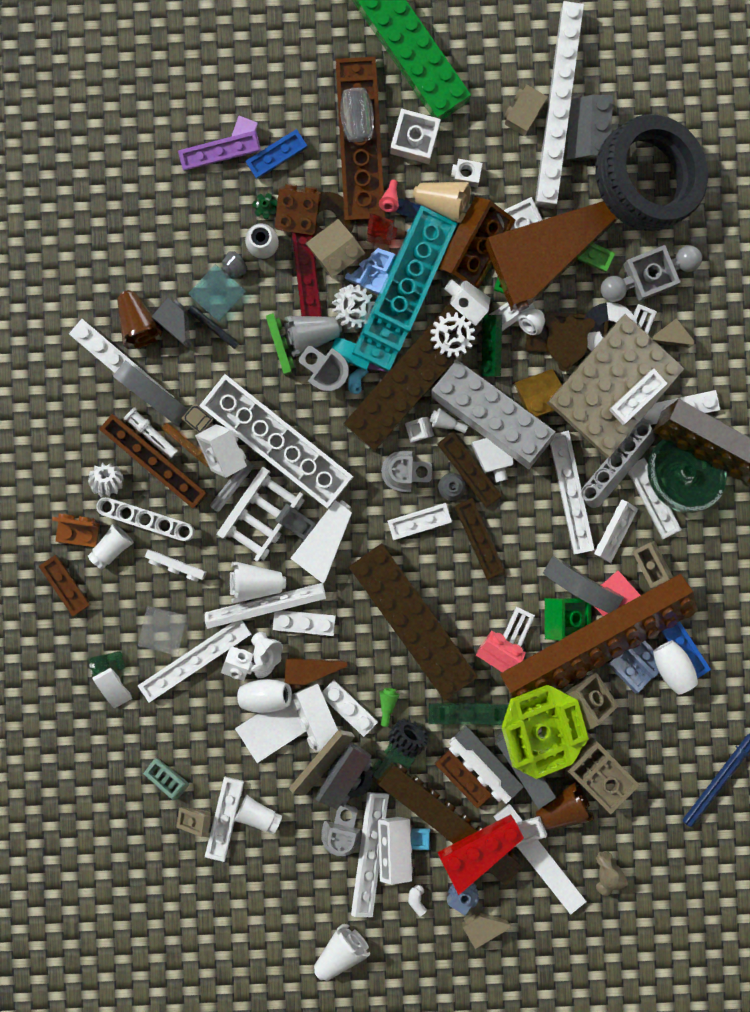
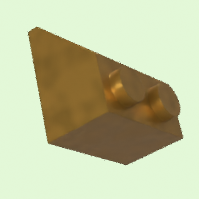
[514,369,562,418]

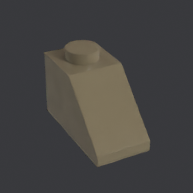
[462,912,511,949]

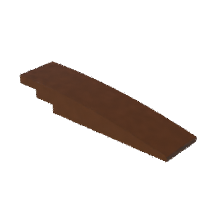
[335,56,385,220]

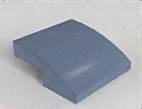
[607,641,659,694]

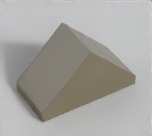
[651,318,694,348]

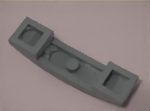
[113,360,189,426]
[543,555,624,613]

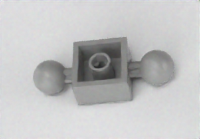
[601,245,702,302]

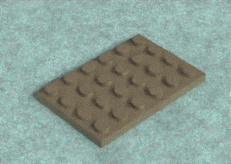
[547,314,684,458]

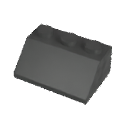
[567,95,613,162]
[316,742,373,810]

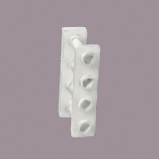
[217,467,305,562]

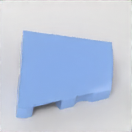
[345,248,396,295]

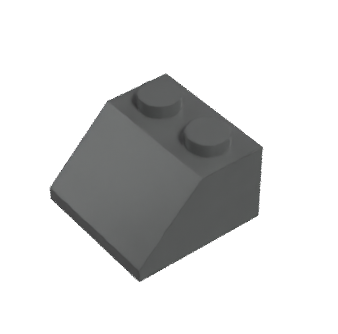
[152,298,190,349]

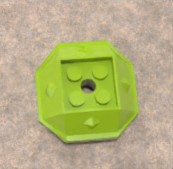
[501,685,588,779]

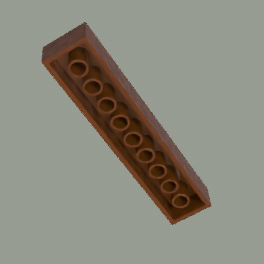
[500,573,698,698]

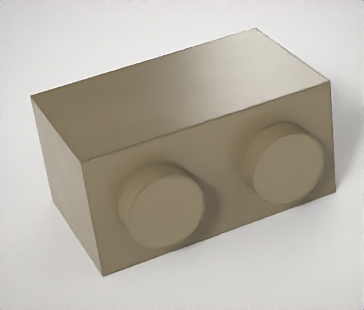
[504,84,548,136]
[632,541,673,588]

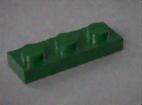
[481,315,502,376]

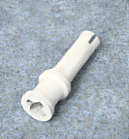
[123,407,178,460]

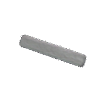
[210,460,254,512]

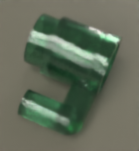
[88,651,126,677]

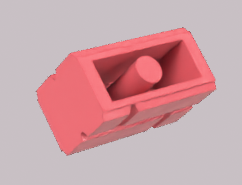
[476,630,526,672]

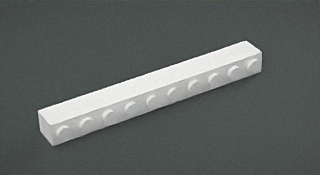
[535,1,584,209]

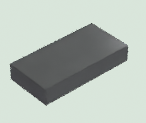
[275,504,316,540]

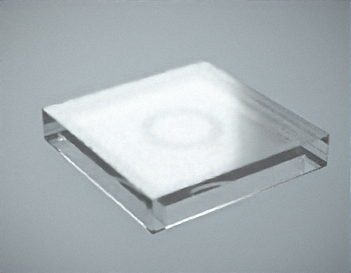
[138,606,188,655]

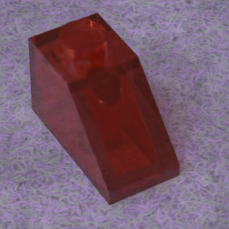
[367,214,397,245]

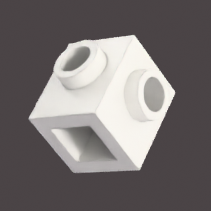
[221,646,255,681]

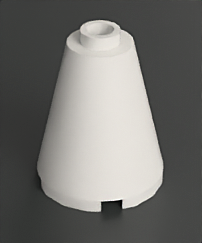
[230,562,286,603]
[314,924,370,981]

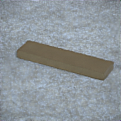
[289,730,355,795]

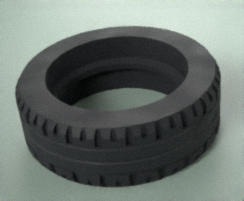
[595,114,708,231]

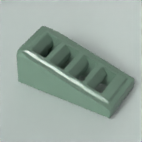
[143,758,189,800]

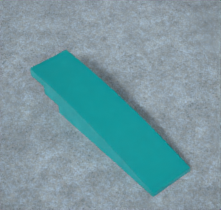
[352,205,457,372]

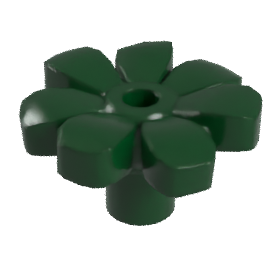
[252,193,277,219]

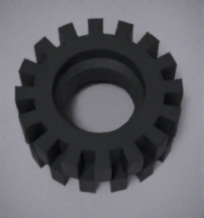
[388,719,428,758]

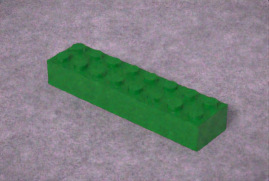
[352,0,471,121]

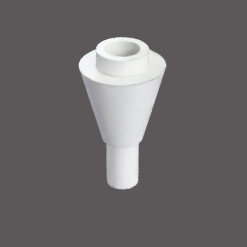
[430,408,468,433]

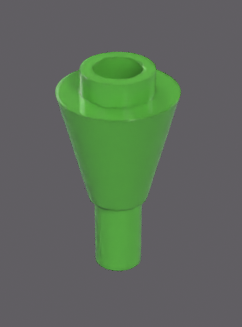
[380,688,400,727]

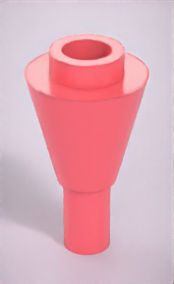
[379,180,399,212]

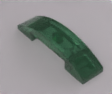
[429,703,509,725]

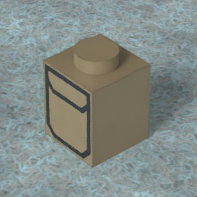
[181,403,215,433]

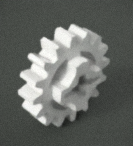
[332,284,375,329]
[430,313,475,358]

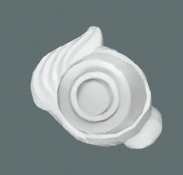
[251,632,283,678]

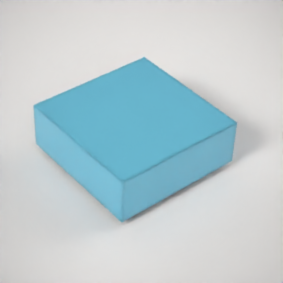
[410,828,430,850]

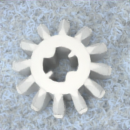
[88,462,124,497]

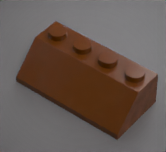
[438,196,516,289]

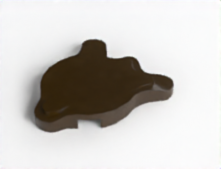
[544,314,595,372]

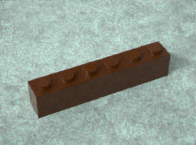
[99,414,208,509]

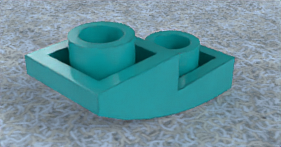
[330,337,370,371]

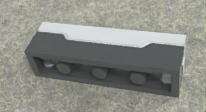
[448,725,524,804]

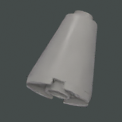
[284,316,342,357]

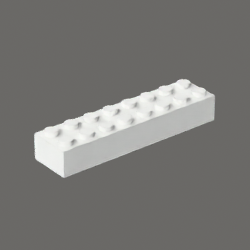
[199,374,354,509]

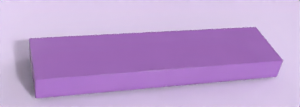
[178,130,261,171]

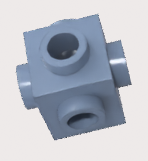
[447,883,479,915]

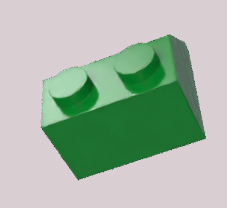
[545,598,591,640]

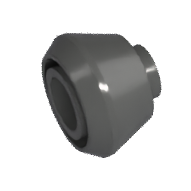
[221,251,247,278]
[438,473,466,501]

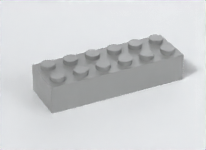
[432,360,555,469]

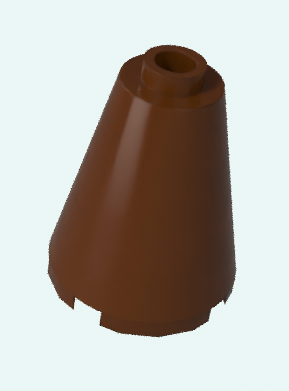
[117,290,162,349]
[536,782,594,831]

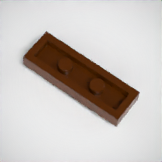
[39,555,91,617]
[435,750,492,809]

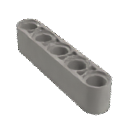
[581,421,655,508]

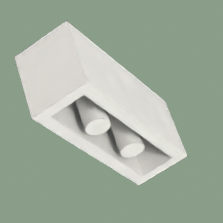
[291,684,338,751]
[378,817,413,885]

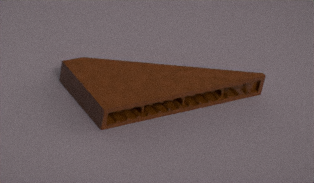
[485,190,641,311]

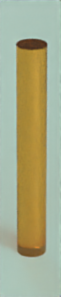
[162,422,209,467]

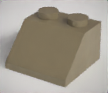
[306,219,365,278]

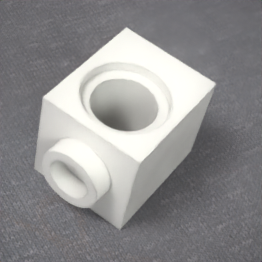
[451,159,482,188]

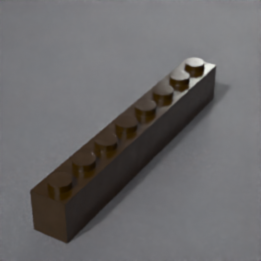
[377,762,522,886]

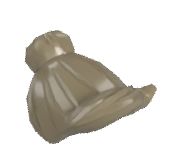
[596,851,628,896]

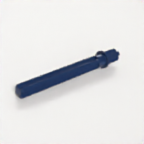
[683,733,750,827]

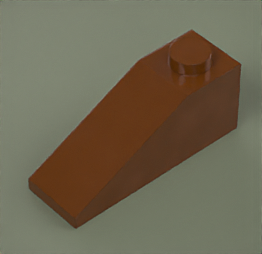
[285,658,348,688]

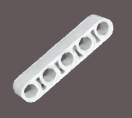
[96,498,195,541]

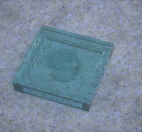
[188,264,246,322]

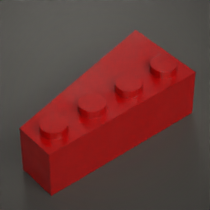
[437,814,524,895]

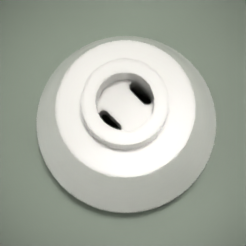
[519,308,545,335]

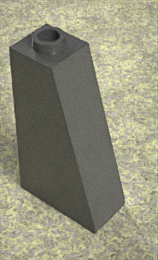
[495,732,556,809]

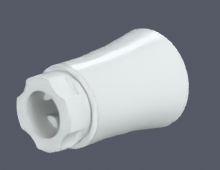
[88,524,134,570]
[235,795,282,834]

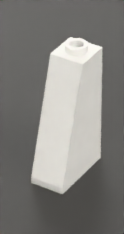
[291,500,352,583]

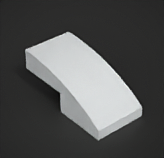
[93,668,132,709]

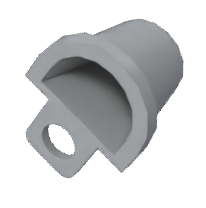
[299,346,348,391]
[381,451,432,492]
[321,804,362,856]

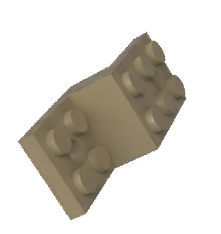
[538,728,640,814]

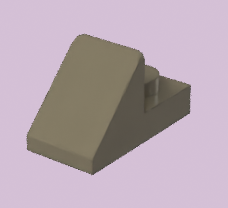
[176,807,211,837]

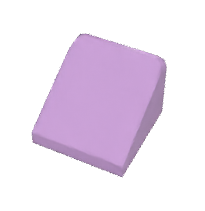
[231,116,258,137]

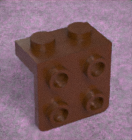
[275,184,322,235]

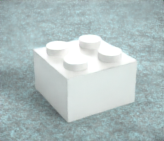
[390,109,441,164]
[195,424,247,478]

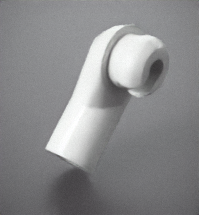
[408,885,427,917]

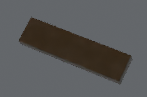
[437,432,502,508]
[454,498,506,580]

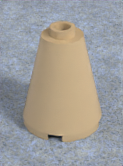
[413,182,471,223]

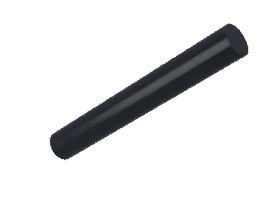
[188,305,240,349]

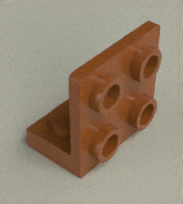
[52,513,100,547]

